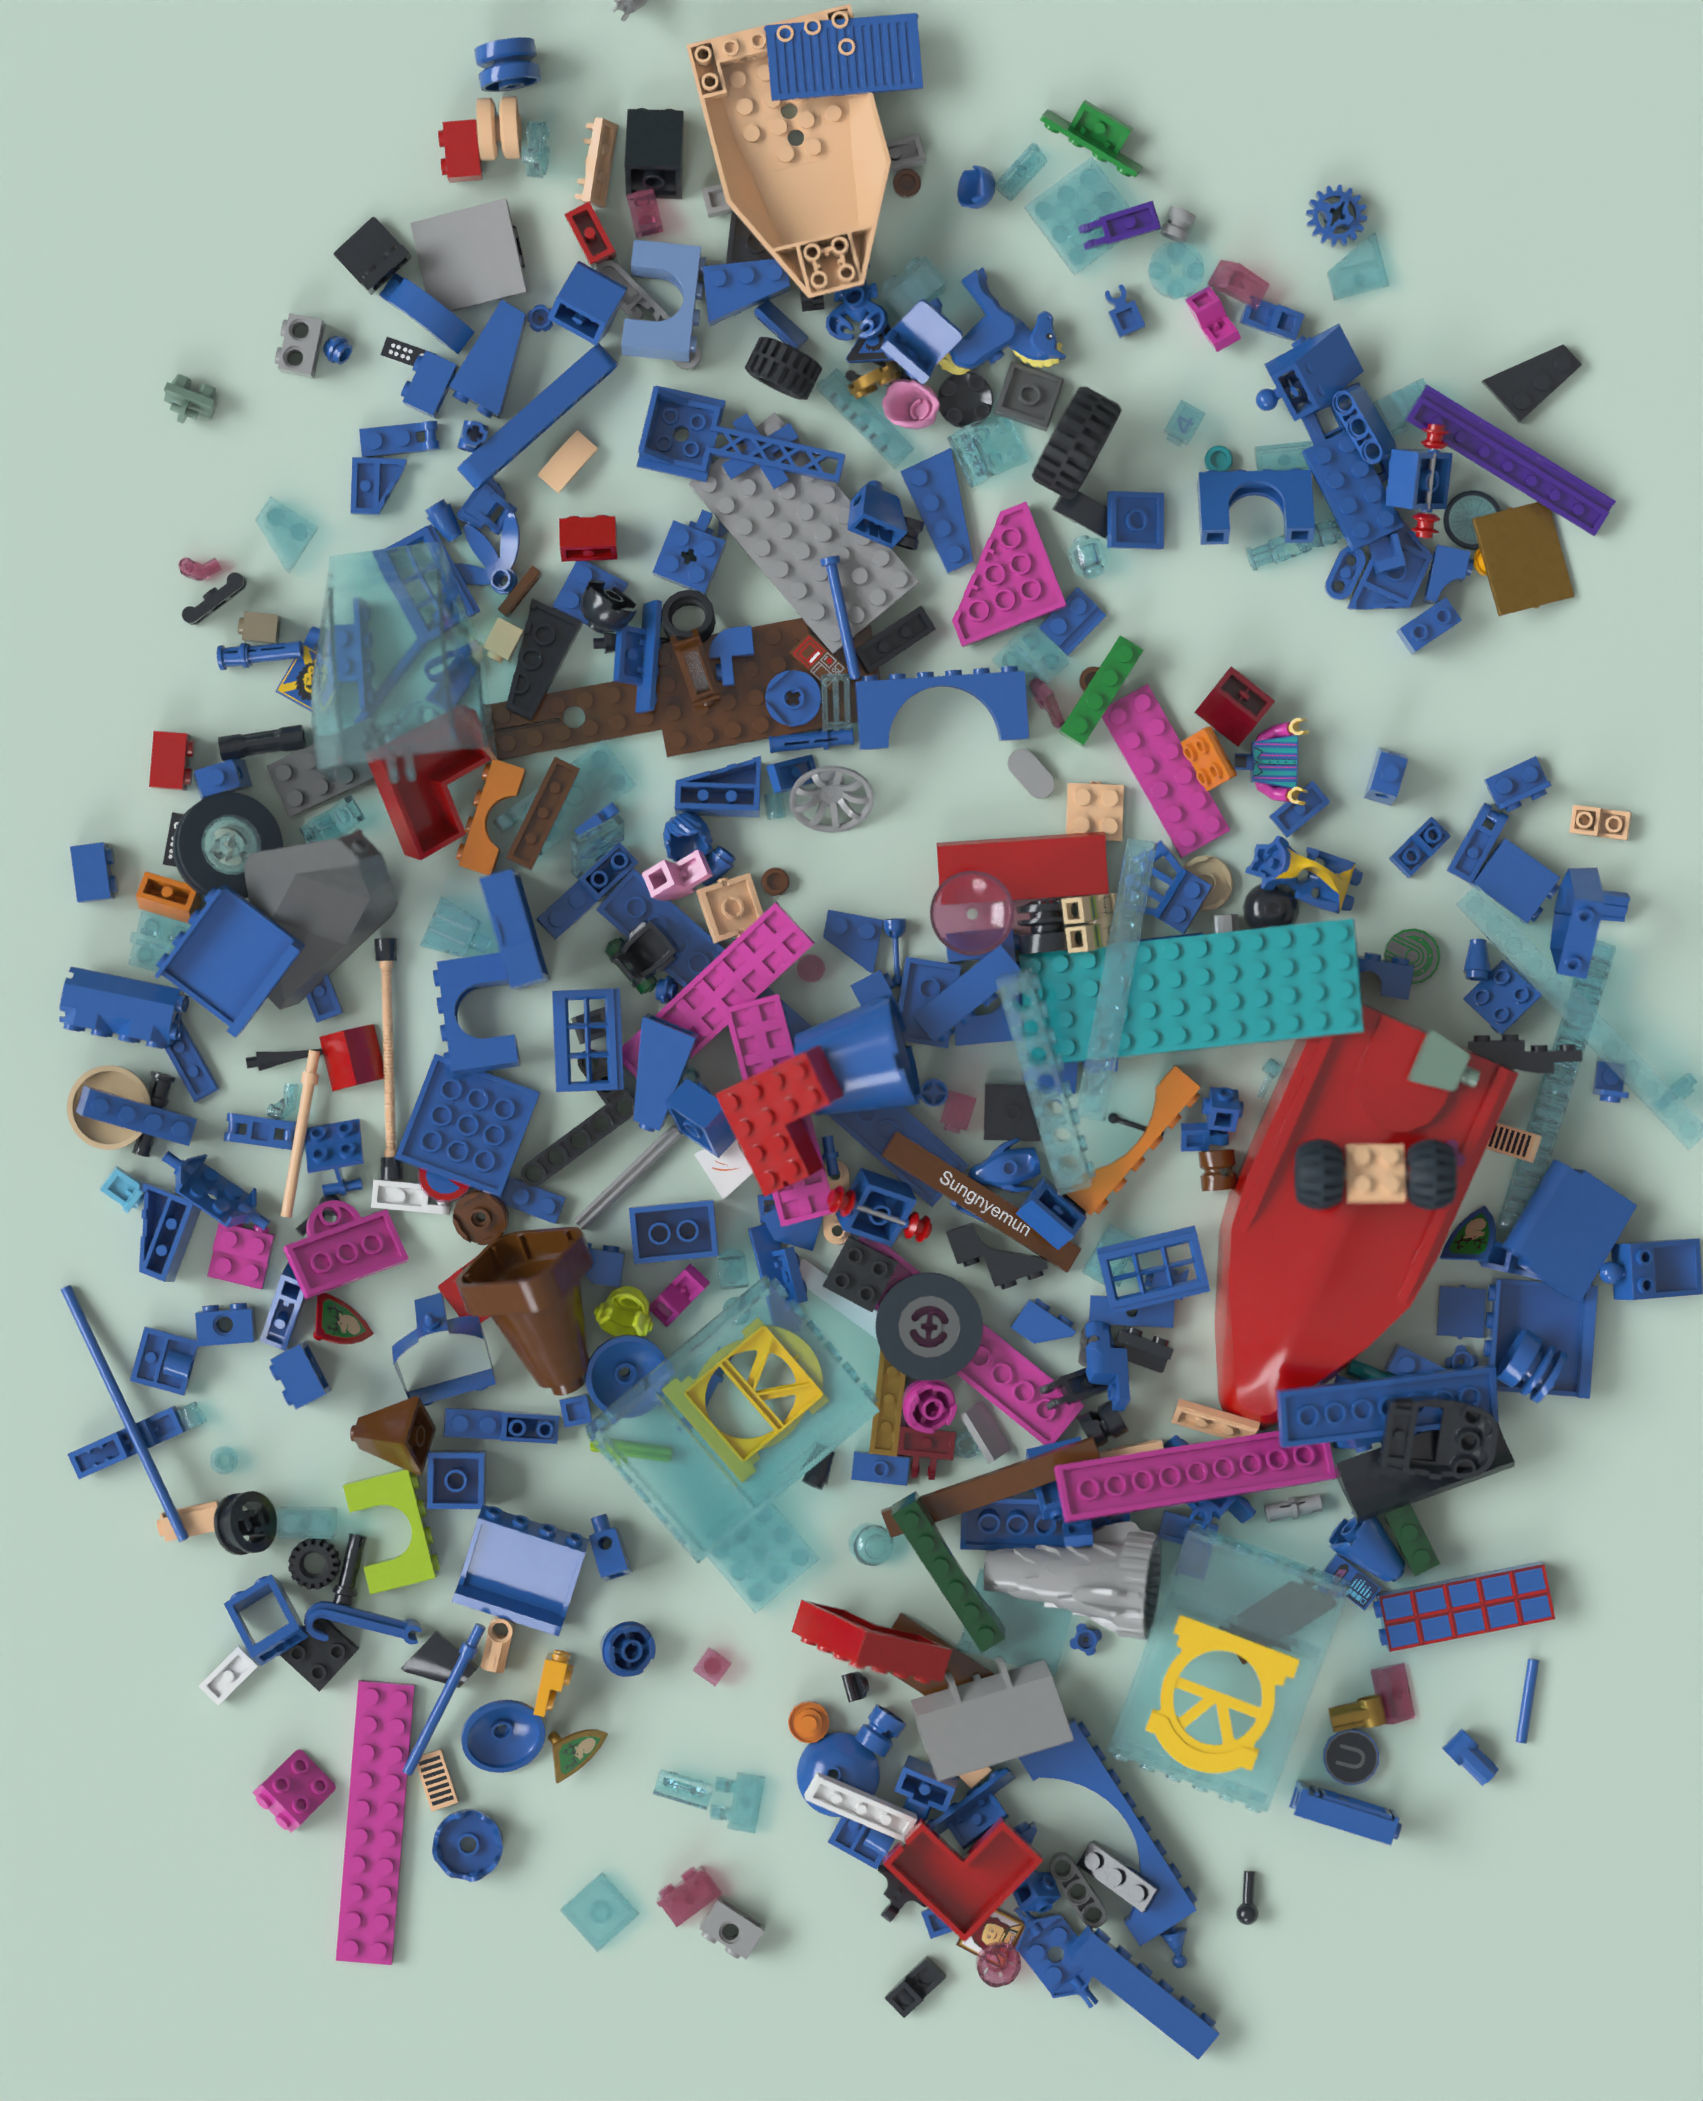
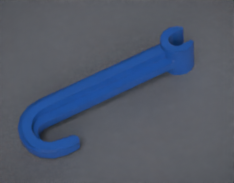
[304,1601,422,1645]

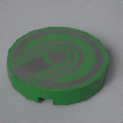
[1384,928,1440,984]

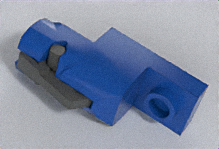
[1078,1321,1131,1411]

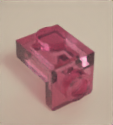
[627,189,664,238]

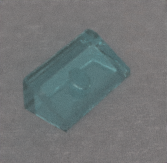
[996,142,1047,201]
[1254,441,1312,471]

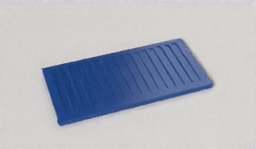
[764,13,923,101]

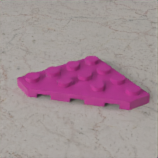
[952,502,1067,648]

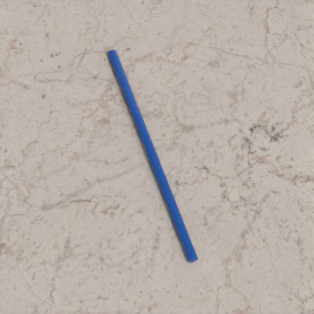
[61,1285,190,1542]

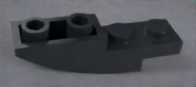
[1468,1034,1583,1074]

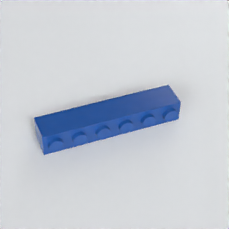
[1067,1926,1219,2060]

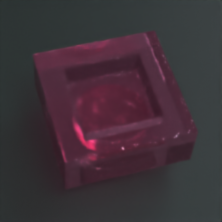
[693,1647,732,1686]

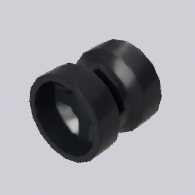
[896,516,925,550]

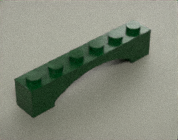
[891,1491,1005,1653]

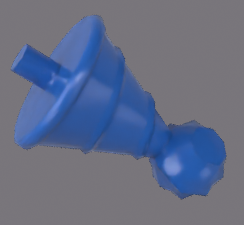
[1160,1925,1187,1968]

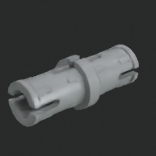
[1264,1493,1323,1523]

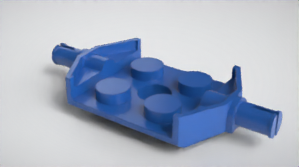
[162,1151,271,1230]
[1014,1906,1099,2008]

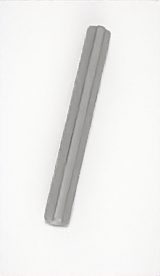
[574,1125,682,1230]

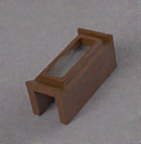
[670,628,720,706]

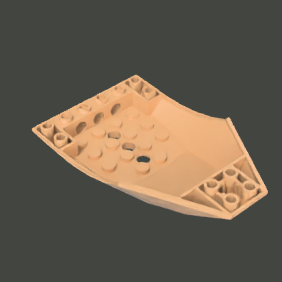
[686,4,891,298]

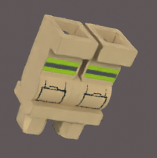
[1061,893,1132,953]

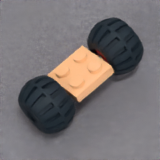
[1294,1139,1457,1210]

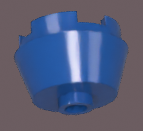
[601,1621,656,1677]

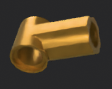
[1328,1694,1387,1732]

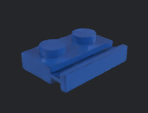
[1039,587,1107,656]

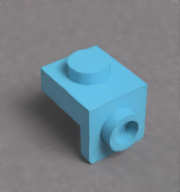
[100,1166,144,1213]

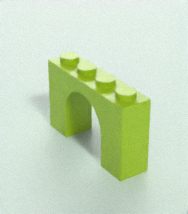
[343,1469,441,1595]

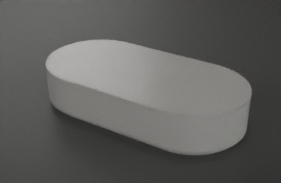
[1008,749,1055,798]

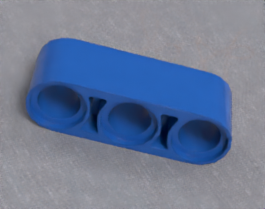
[1332,385,1396,464]

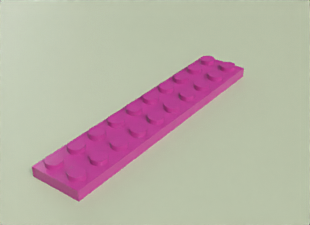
[858,1236,1085,1445]
[1054,1431,1337,1523]
[336,1680,415,1965]

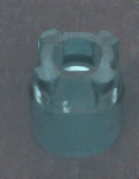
[177,1402,207,1431]

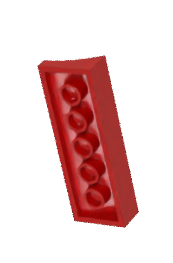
[936,832,1109,905]

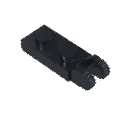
[1039,1368,1109,1410]

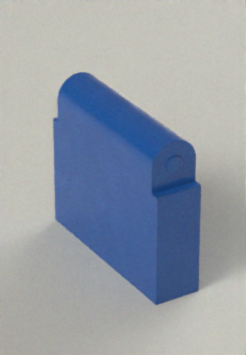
[1502,1159,1637,1301]

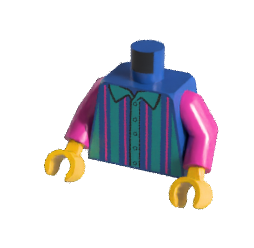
[1234,718,1309,806]

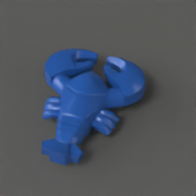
[826,264,888,341]

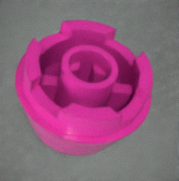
[902,1379,957,1433]

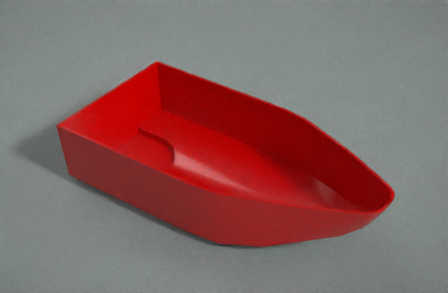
[1215,1002,1519,1431]

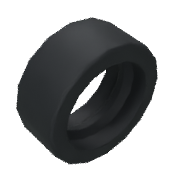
[661,590,716,643]

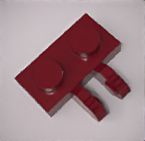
[897,1426,956,1480]

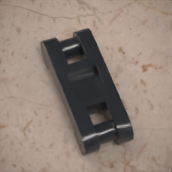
[182,572,247,625]

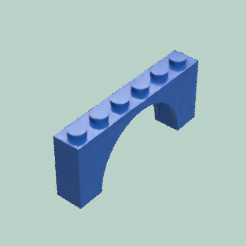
[855,666,1029,750]

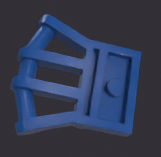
[1124,840,1213,934]

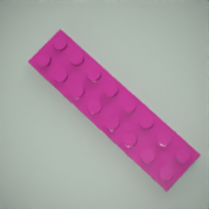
[622,901,815,1078]
[724,994,836,1227]

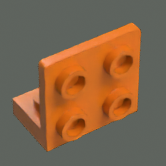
[1180,726,1237,791]

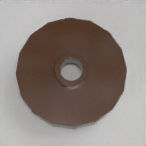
[453,1190,509,1245]

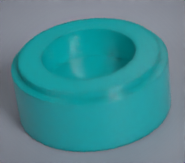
[1204,446,1233,472]

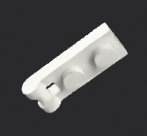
[371,1179,451,1215]

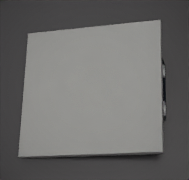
[410,198,527,312]

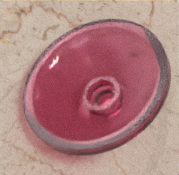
[930,871,1015,956]

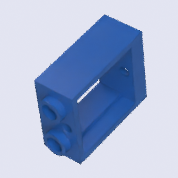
[224,1574,309,1666]

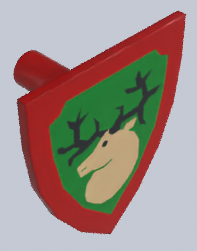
[313,1292,374,1344]

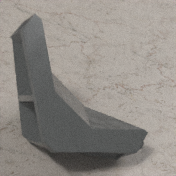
[244,829,398,1010]

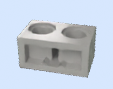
[275,313,325,379]

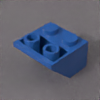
[548,261,628,346]
[1016,1176,1087,1250]

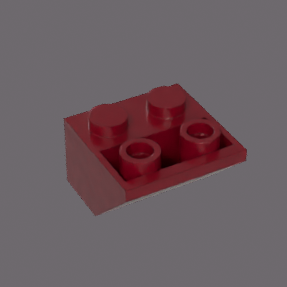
[1194,666,1275,747]

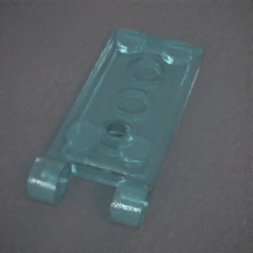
[493,740,636,859]

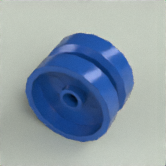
[474,37,541,92]

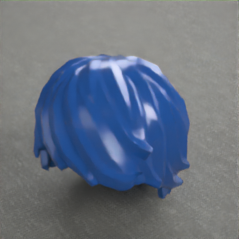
[663,812,713,862]

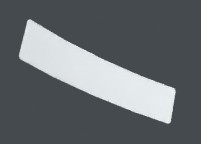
[799,1259,877,1339]

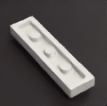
[804,1772,917,1842]

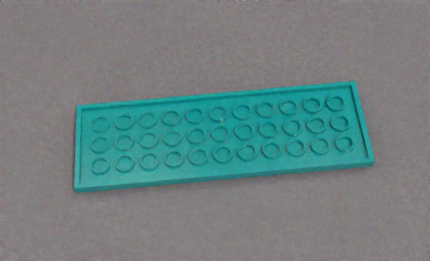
[1019,918,1365,1067]

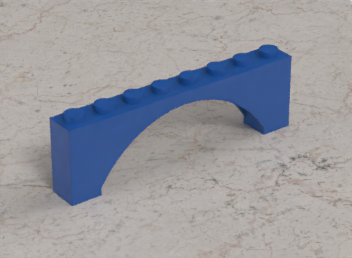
[1018,1718,1197,1947]

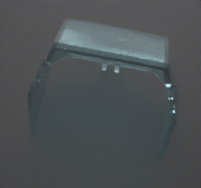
[311,541,498,783]

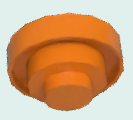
[788,1701,829,1743]

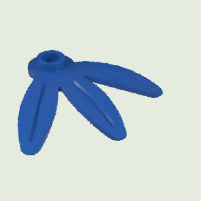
[438,512,520,595]

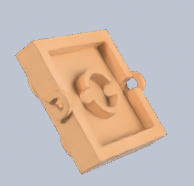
[1065,781,1124,841]
[696,873,764,944]

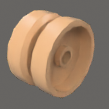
[476,96,523,161]

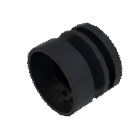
[1016,899,1078,955]

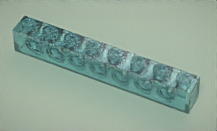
[996,967,1096,1196]

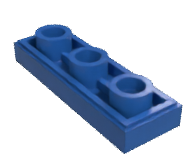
[1089,1295,1175,1328]

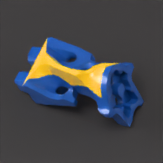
[1245,836,1363,914]

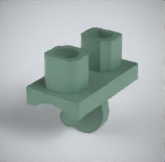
[164,374,216,423]

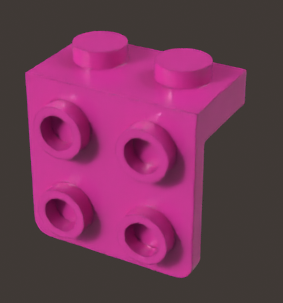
[252,1749,336,1832]

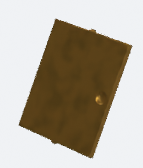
[1472,502,1575,616]

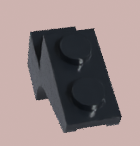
[946,1222,1048,1290]

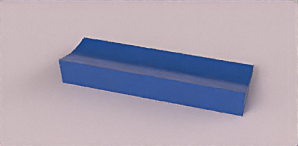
[960,1489,1130,1550]

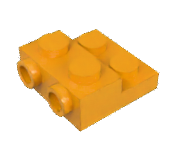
[533,1650,574,1717]

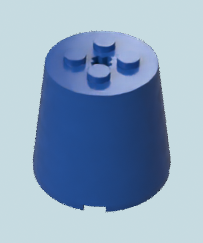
[794,994,921,1116]

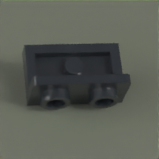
[1114,1326,1174,1373]

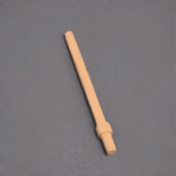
[281,1050,320,1218]

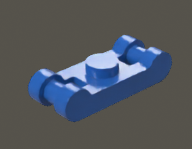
[224,1113,297,1150]

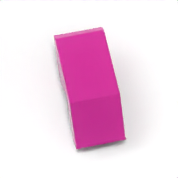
[1185,286,1241,352]
[649,1263,710,1327]

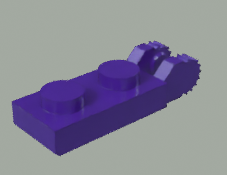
[1078,201,1161,250]

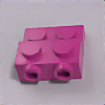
[207,1222,276,1290]

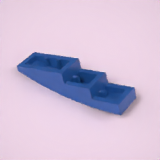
[67,1406,187,1479]

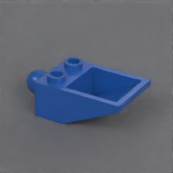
[1256,323,1364,422]
[1599,1238,1703,1300]

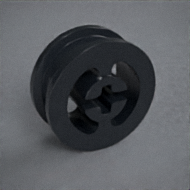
[214,1491,278,1555]

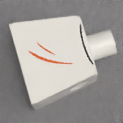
[694,1139,753,1199]

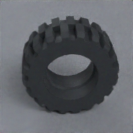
[1032,386,1122,499]

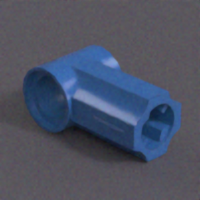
[457,420,489,453]
[1442,1729,1499,1786]

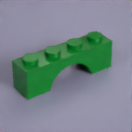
[1058,635,1144,747]

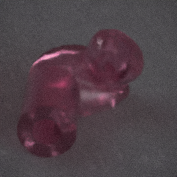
[178,557,222,581]

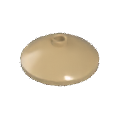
[67,1065,151,1150]

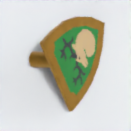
[548,1729,608,1784]

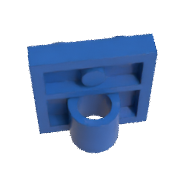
[130,1326,198,1396]
[828,1817,895,1870]

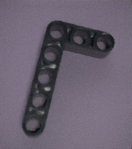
[521,1049,635,1187]

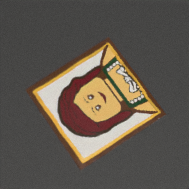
[956,1908,1024,1969]

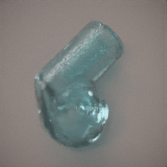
[267,1083,298,1120]

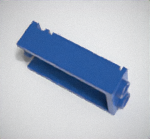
[1289,1780,1402,1845]

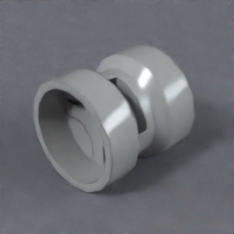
[1160,206,1196,243]

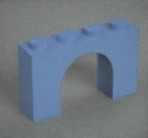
[622,240,706,362]

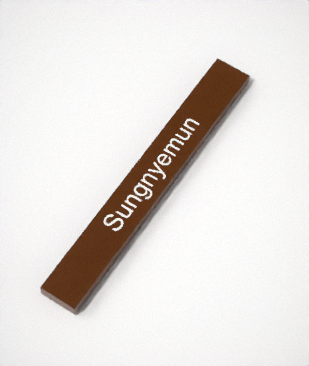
[881,1132,1081,1273]

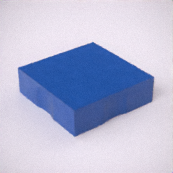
[479,869,550,990]

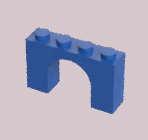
[1197,468,1315,545]
[945,928,1025,1046]
[433,952,520,1076]

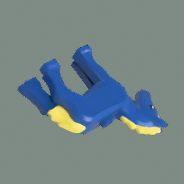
[930,267,1066,375]

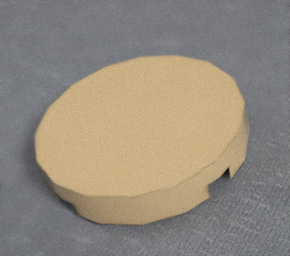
[1183,855,1233,911]

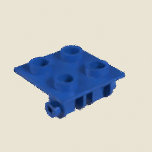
[1463,960,1542,1035]

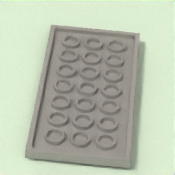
[689,412,919,655]

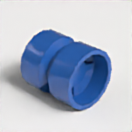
[855,1704,906,1758]

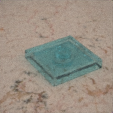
[560,1872,639,1952]

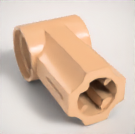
[480,1616,515,1673]

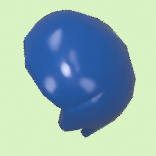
[957,165,996,209]

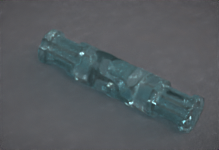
[1245,519,1344,572]

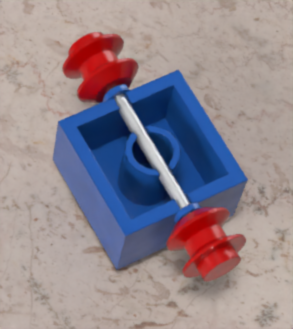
[1386,423,1453,538]
[827,1168,932,1247]

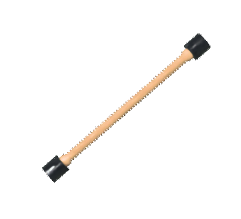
[374,938,403,1180]

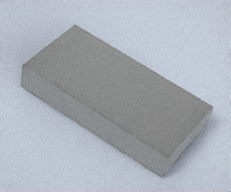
[960,1401,1011,1464]

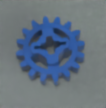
[1306,185,1367,247]

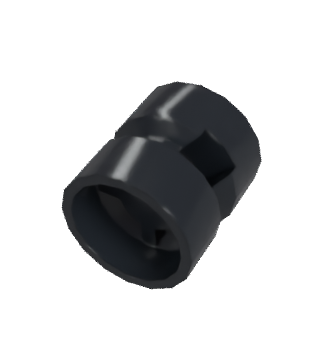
[1077,1401,1129,1448]

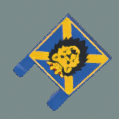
[275,627,344,719]

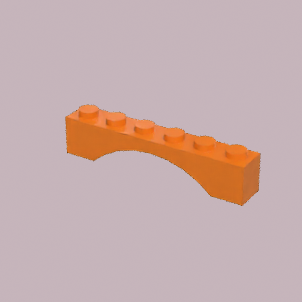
[1064,1066,1201,1215]

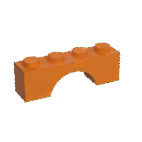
[456,759,527,876]

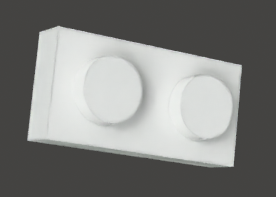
[199,1645,259,1706]

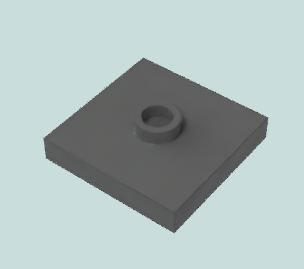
[993,361,1064,432]

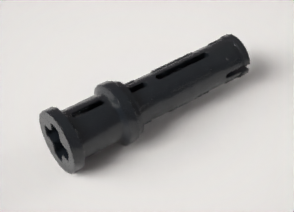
[132,1071,176,1157]
[333,1533,367,1607]

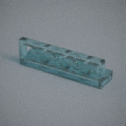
[816,368,915,469]

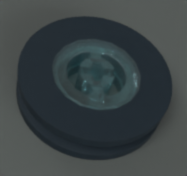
[173,792,283,898]

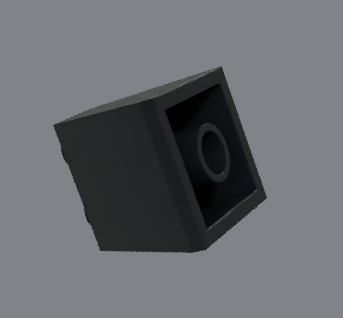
[624,108,684,199]

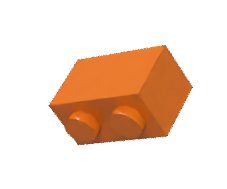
[136,871,202,924]

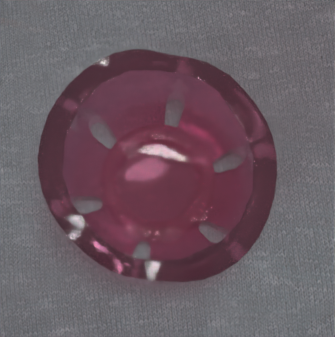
[976,1941,1021,1988]

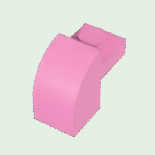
[642,850,713,901]

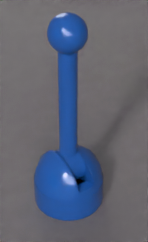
[883,918,906,986]

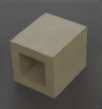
[238,611,281,644]

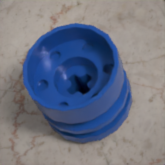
[1496,1328,1568,1403]

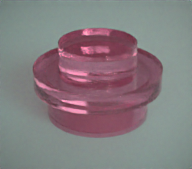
[797,954,825,982]

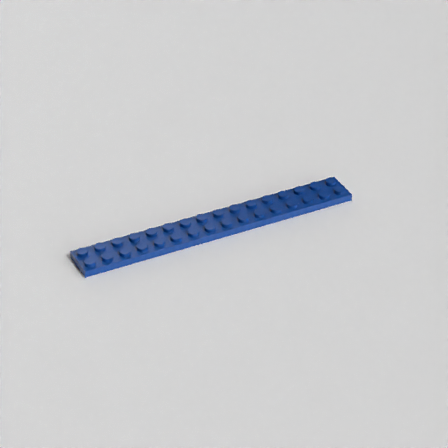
[596,868,969,1207]

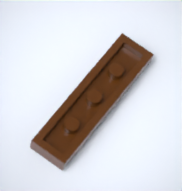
[506,757,580,871]

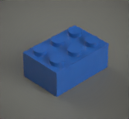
[629,1199,719,1264]

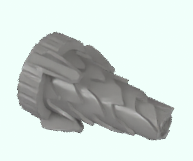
[983,1521,1162,1640]

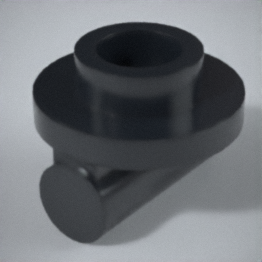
[841,1671,869,1703]

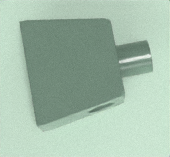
[1407,1030,1480,1092]

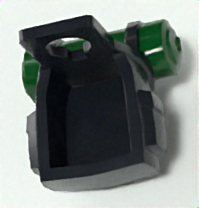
[604,919,680,995]

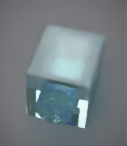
[1163,400,1206,447]

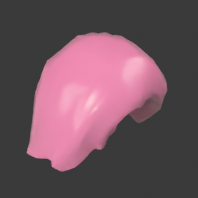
[882,379,940,430]

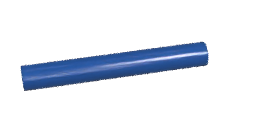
[1515,1658,1539,1744]

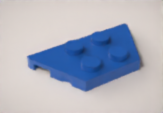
[1347,510,1433,610]

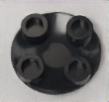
[937,372,993,428]

